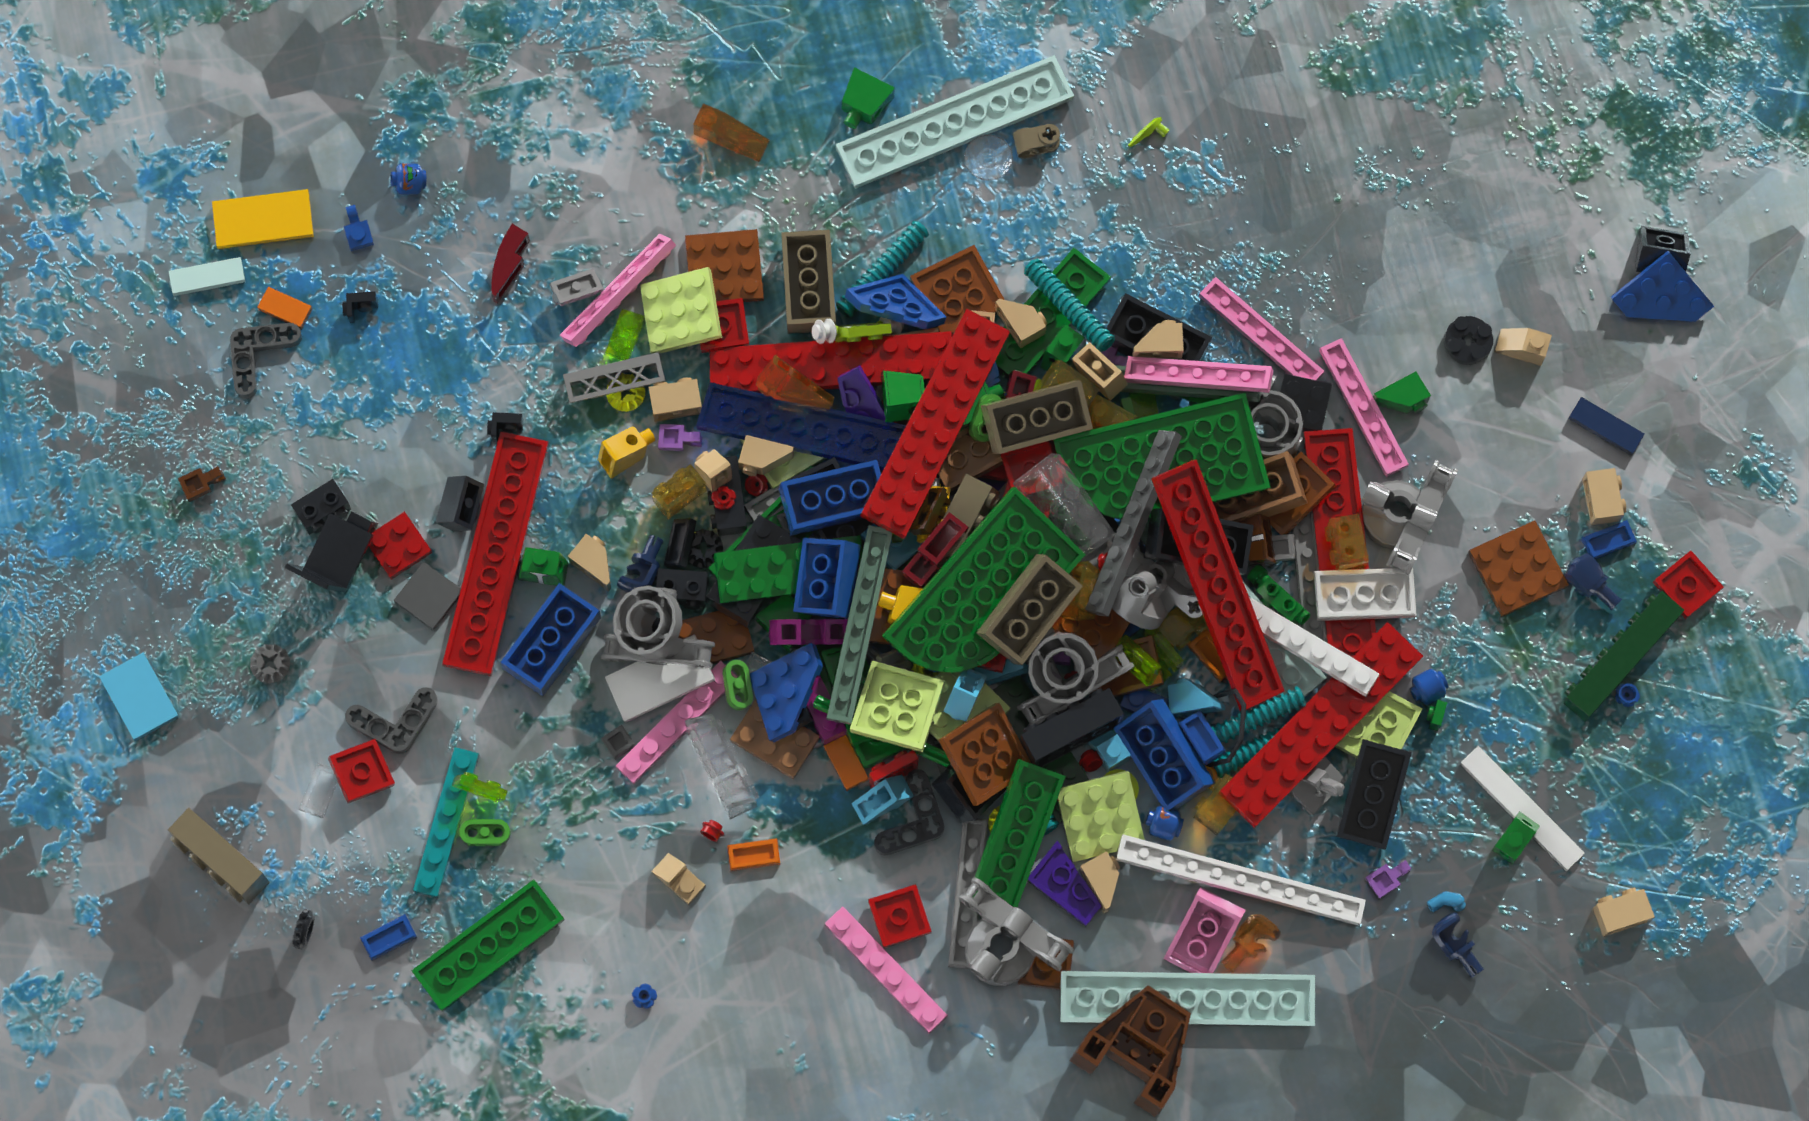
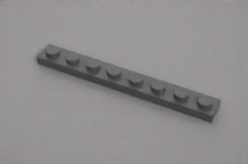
[1085,430,1182,617]

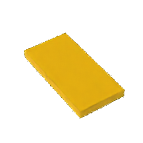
[212,189,314,249]

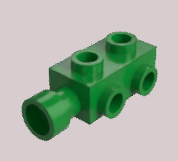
[1247,565,1311,626]

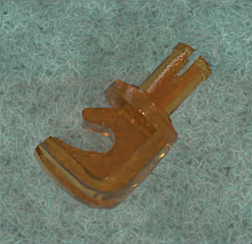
[1221,914,1281,973]

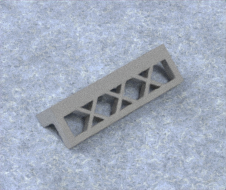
[563,352,665,404]

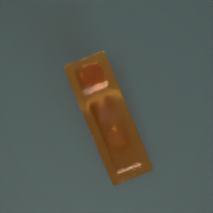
[693,104,769,162]
[756,355,834,409]

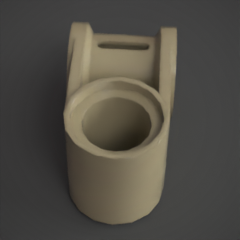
[1013,124,1060,158]

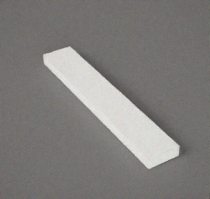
[1460,746,1585,871]

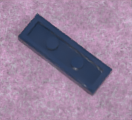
[1568,397,1645,456]

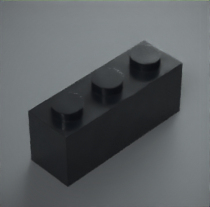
[707,456,747,536]

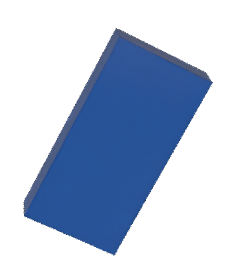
[1581,520,1637,560]
[1179,710,1227,766]
[360,914,417,961]

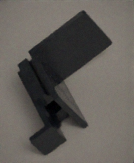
[284,511,379,593]

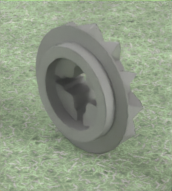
[250,644,290,683]

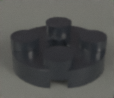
[1444,316,1493,365]

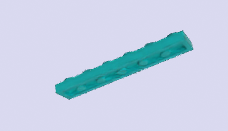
[413,747,480,898]

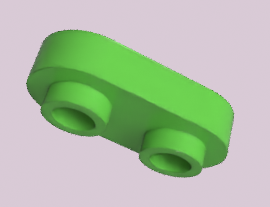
[969,394,1002,442]
[722,660,753,710]
[460,819,511,846]

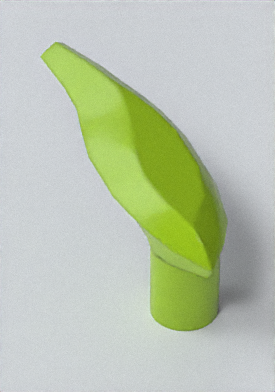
[1128,117,1169,147]

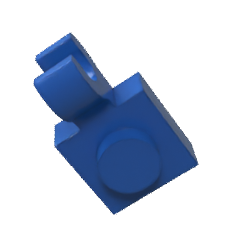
[344,205,374,251]

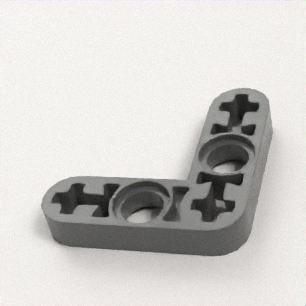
[230,323,302,399]
[345,687,438,754]

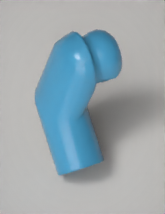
[1426,891,1466,912]

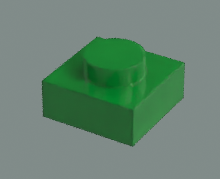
[1426,700,1447,731]

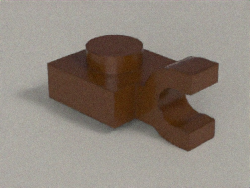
[178,466,226,502]

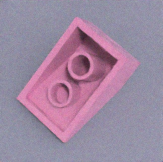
[1164,887,1245,973]

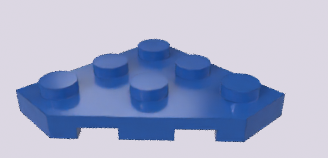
[1611,251,1714,322]
[845,274,946,330]
[750,643,823,742]

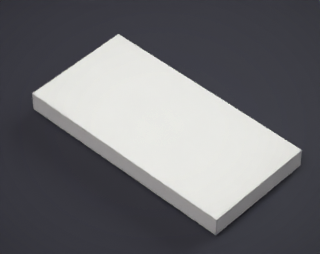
[1314,568,1417,621]
[605,635,715,722]

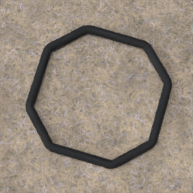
[1203,689,1246,767]

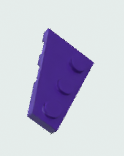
[837,365,896,452]
[1027,840,1102,927]

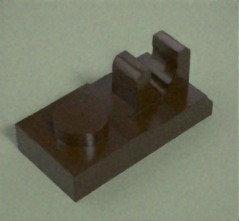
[909,487,951,536]

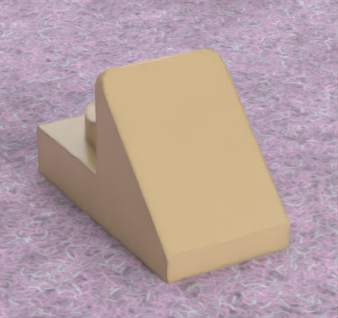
[651,853,706,905]

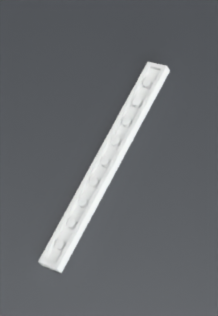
[1157,564,1379,697]
[1116,835,1366,926]

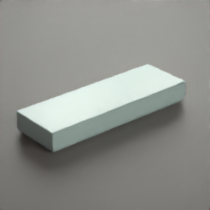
[169,257,246,296]

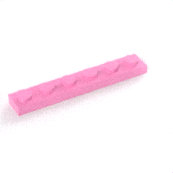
[560,234,676,347]
[1199,277,1324,380]
[1319,338,1409,477]
[1124,356,1273,393]
[616,661,737,784]
[825,906,948,1034]

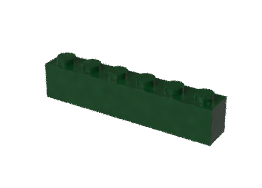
[1563,591,1684,722]

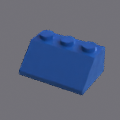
[793,538,861,619]

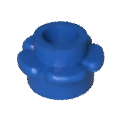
[1615,683,1640,707]
[632,984,657,1009]

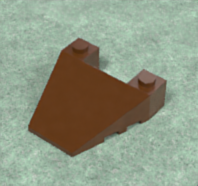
[1069,985,1191,1117]

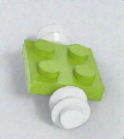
[812,317,904,344]

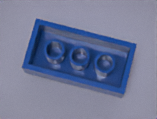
[778,460,881,536]
[500,583,601,697]
[1113,699,1215,811]

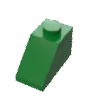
[1373,371,1431,414]

